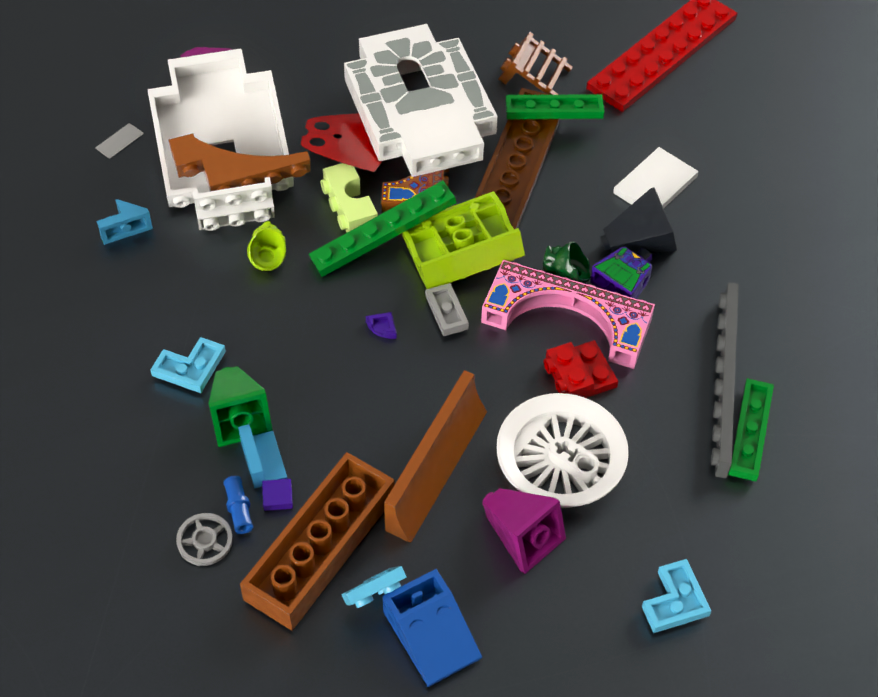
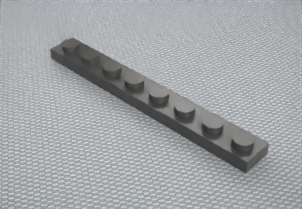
[711,283,739,478]

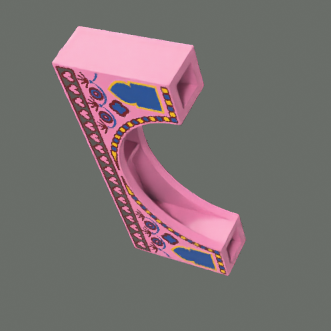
[481,260,655,369]

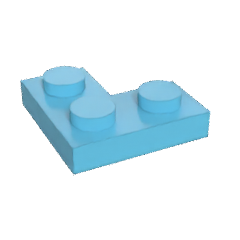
[151,337,226,393]
[642,559,711,633]
[341,566,406,608]

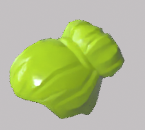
[247,221,286,271]

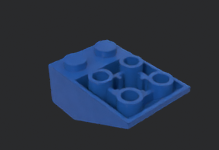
[383,569,482,687]

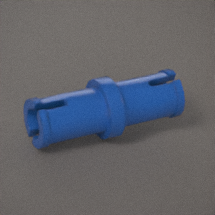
[223,476,253,534]

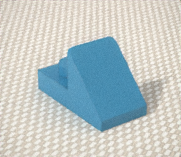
[97,199,153,245]

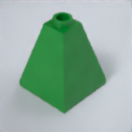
[209,366,273,447]

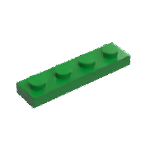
[505,94,604,119]
[728,378,774,482]

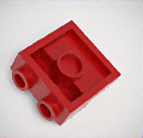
[543,340,619,398]

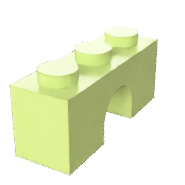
[320,163,378,232]

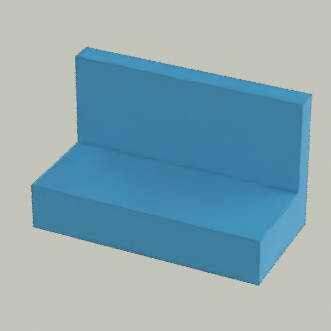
[238,424,287,489]

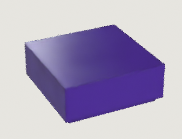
[262,479,293,511]

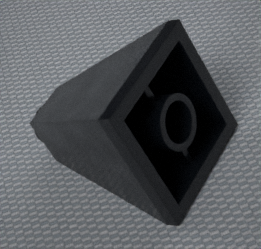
[601,187,677,254]

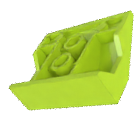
[402,191,525,289]

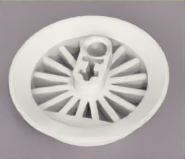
[497,393,628,508]

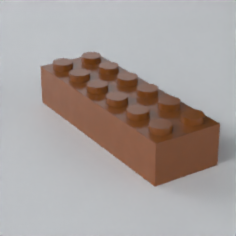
[240,452,395,631]

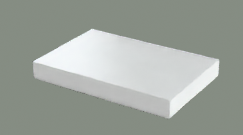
[613,147,699,208]

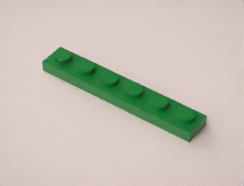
[309,180,457,277]

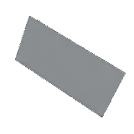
[95,123,144,159]

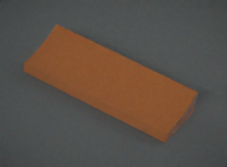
[384,370,487,543]

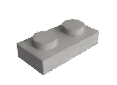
[425,283,469,336]

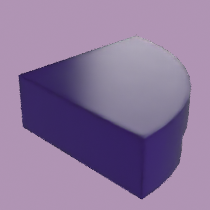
[365,312,397,339]

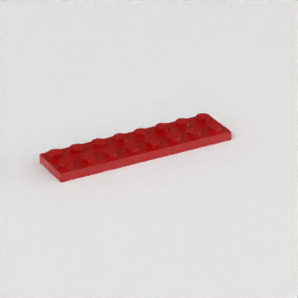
[586,0,738,112]

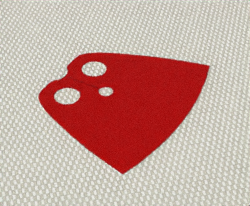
[301,113,382,172]

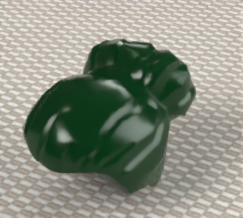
[543,241,591,284]

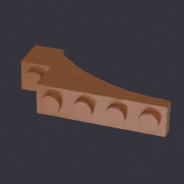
[169,133,311,191]

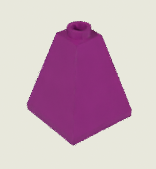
[483,488,566,574]

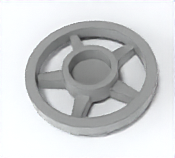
[176,513,233,566]

